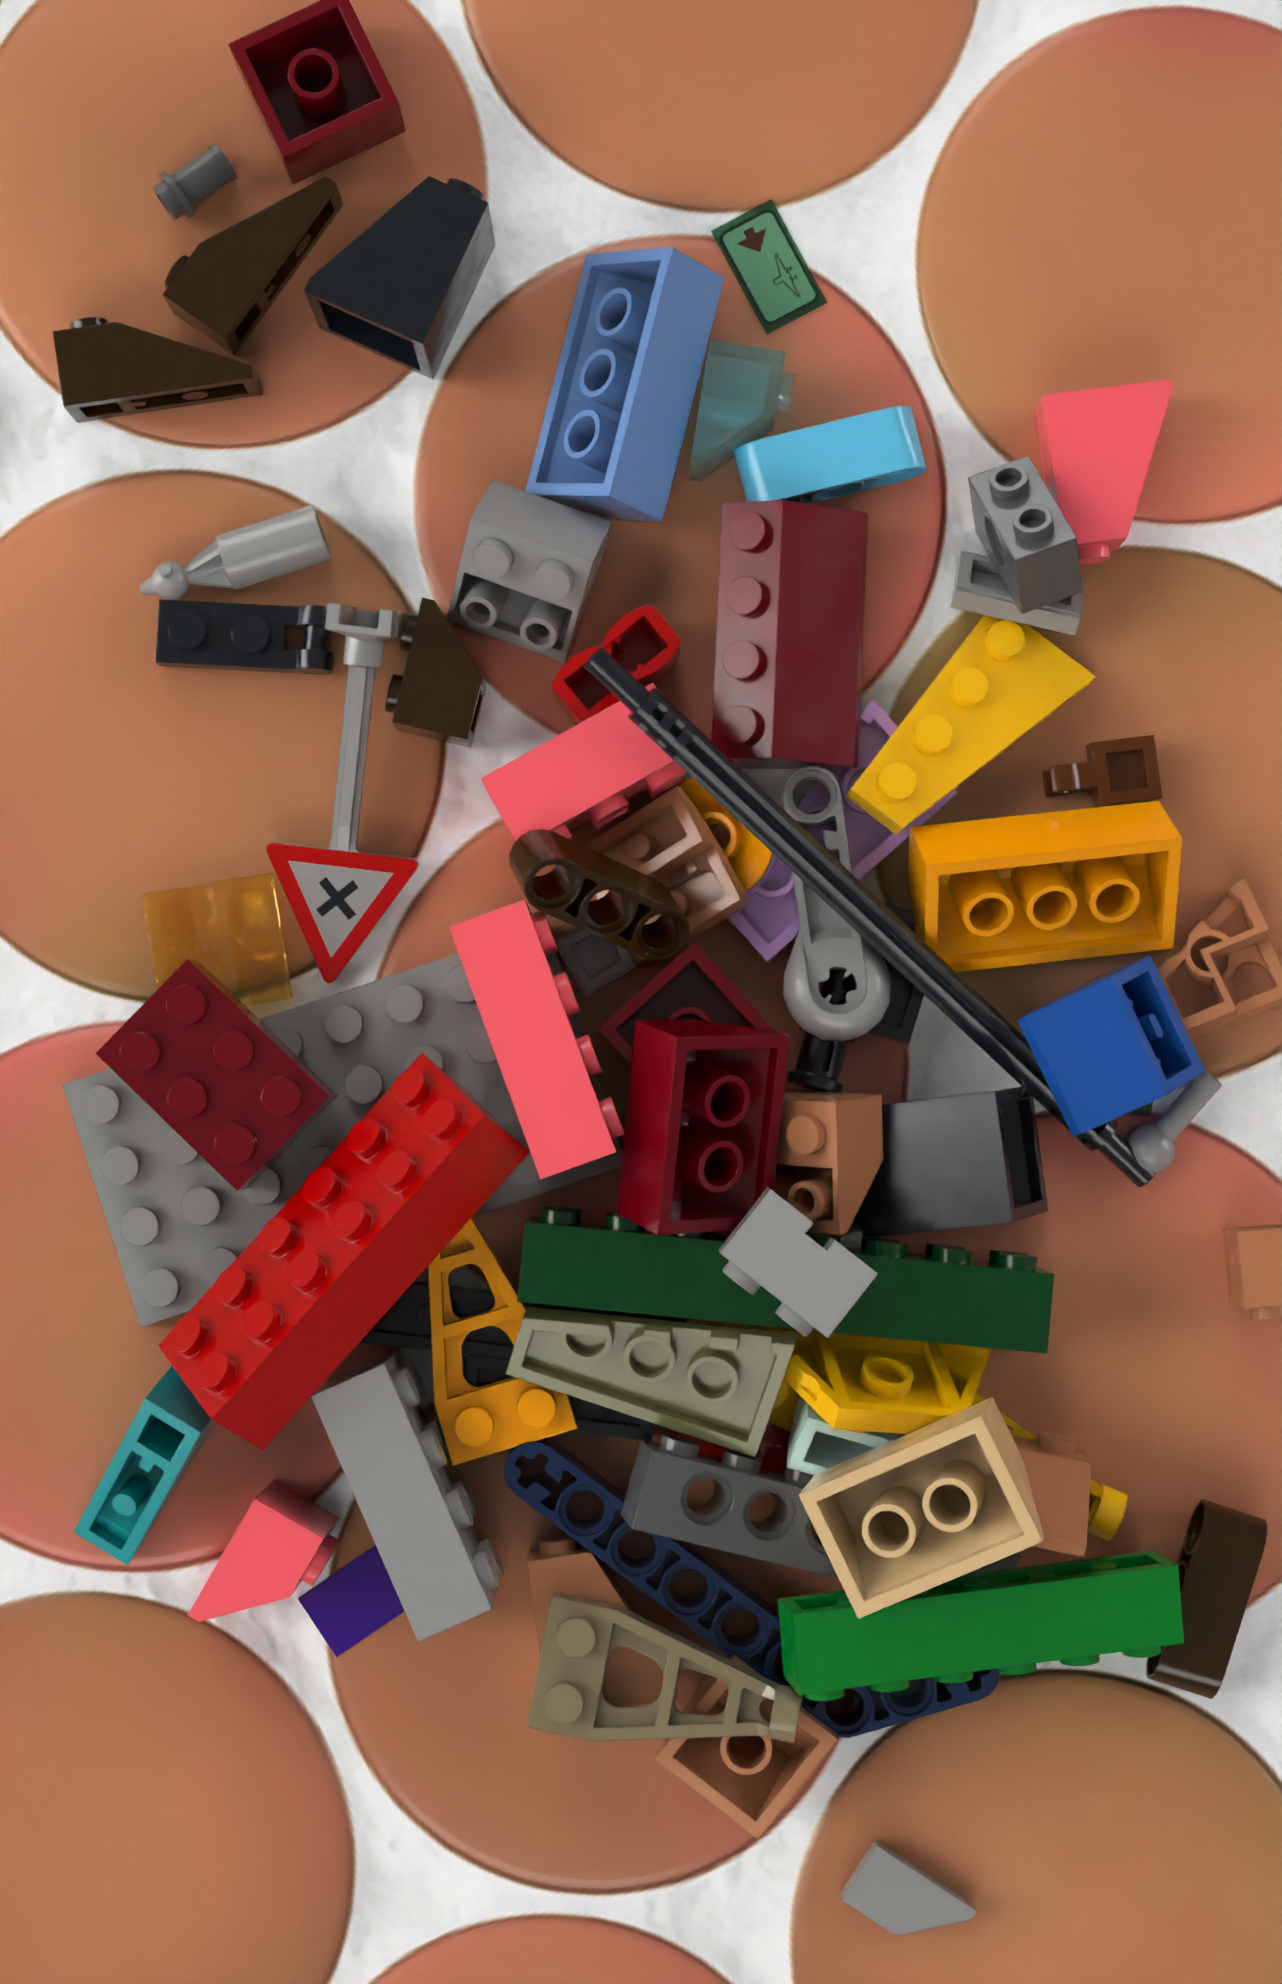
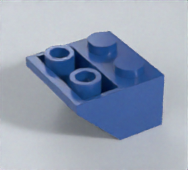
[1017,955,1206,1137]

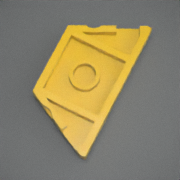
[753,1325,992,1434]

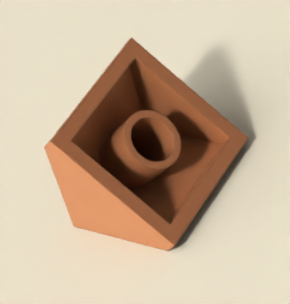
[654,1655,839,1839]

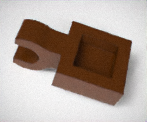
[1042,735,1162,807]

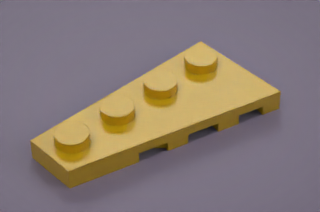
[846,615,1096,835]

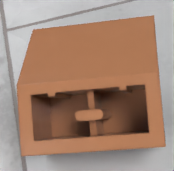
[774,1089,883,1235]

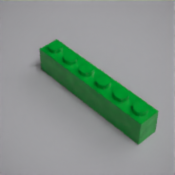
[778,1550,1184,1701]

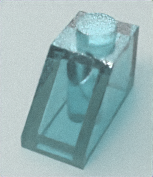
[689,340,794,482]

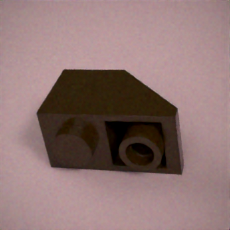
[385,598,486,748]

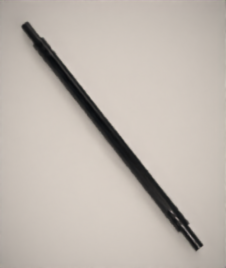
[583,647,1155,1187]

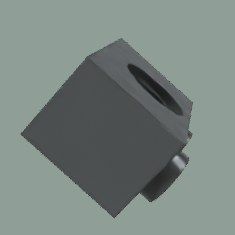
[968,456,1082,614]

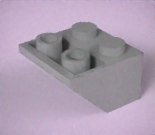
[446,479,612,663]

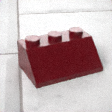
[617,1019,790,1235]

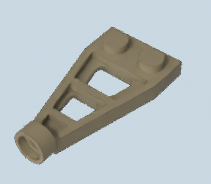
[527,1592,803,1743]

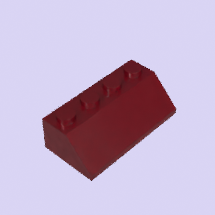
[711,500,868,769]

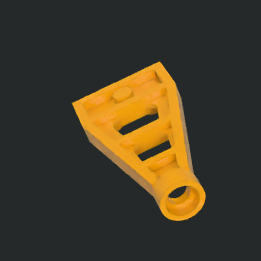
[428,1216,578,1466]

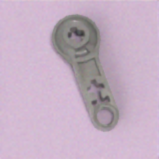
[782,766,892,1041]

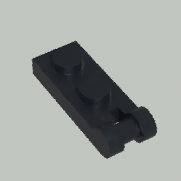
[156,599,334,675]

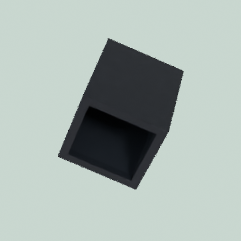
[304,176,496,379]
[855,1086,1048,1238]

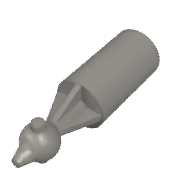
[139,505,331,600]

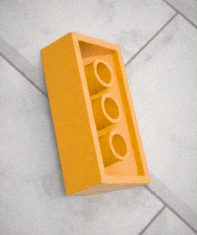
[908,801,1182,972]

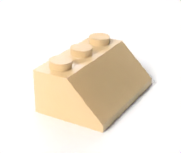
[799,1397,1044,1619]

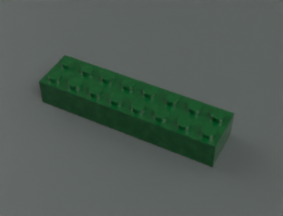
[517,1206,1054,1354]

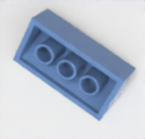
[525,247,724,521]

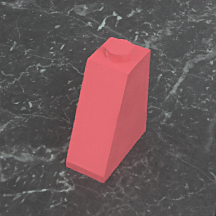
[1034,379,1172,566]

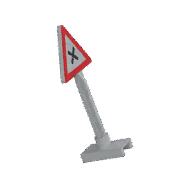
[266,603,419,983]

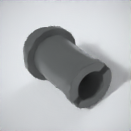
[153,144,237,220]

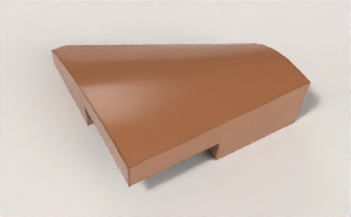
[1158,879,1282,1041]

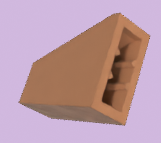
[526,1534,678,1707]

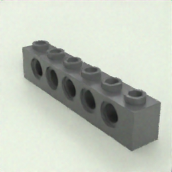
[621,1434,1021,1579]

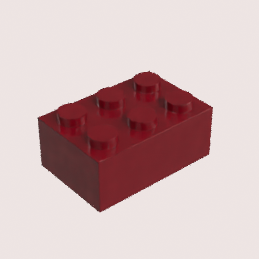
[95,959,338,1191]

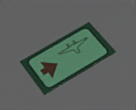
[711,199,827,334]

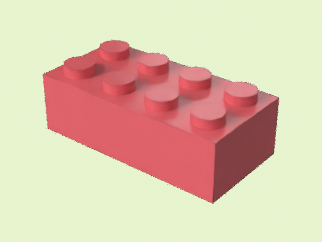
[449,899,625,1180]

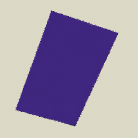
[298,1546,404,1657]

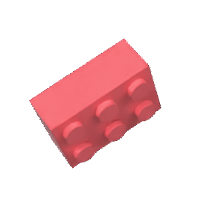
[481,683,686,842]

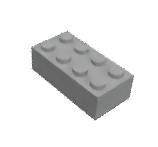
[311,1351,504,1642]

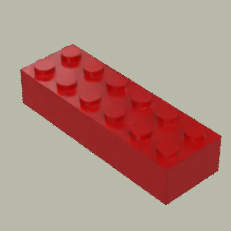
[158,1053,530,1451]

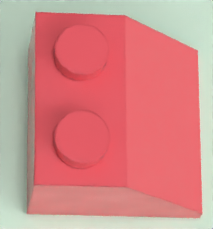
[188,1480,340,1622]

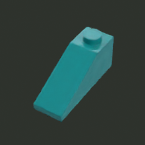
[74,1366,215,1565]

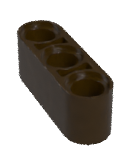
[509,829,690,961]
[1146,1499,1267,1699]

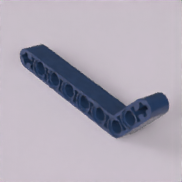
[504,1437,1000,1738]

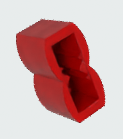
[551,605,681,725]

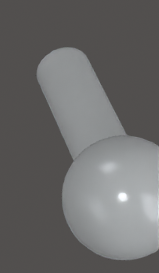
[1126,1070,1222,1174]

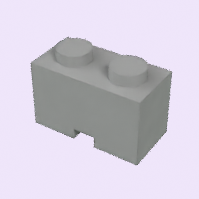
[718,1187,878,1338]

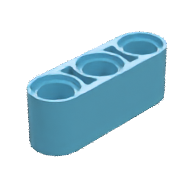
[734,406,927,504]

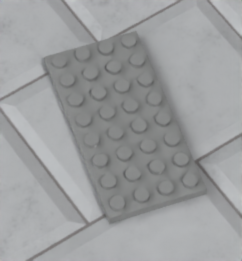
[62,952,623,1327]

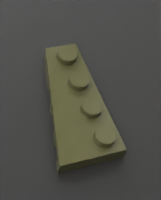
[506,1307,797,1457]

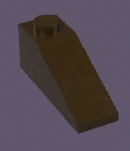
[163,176,343,356]
[53,317,262,423]

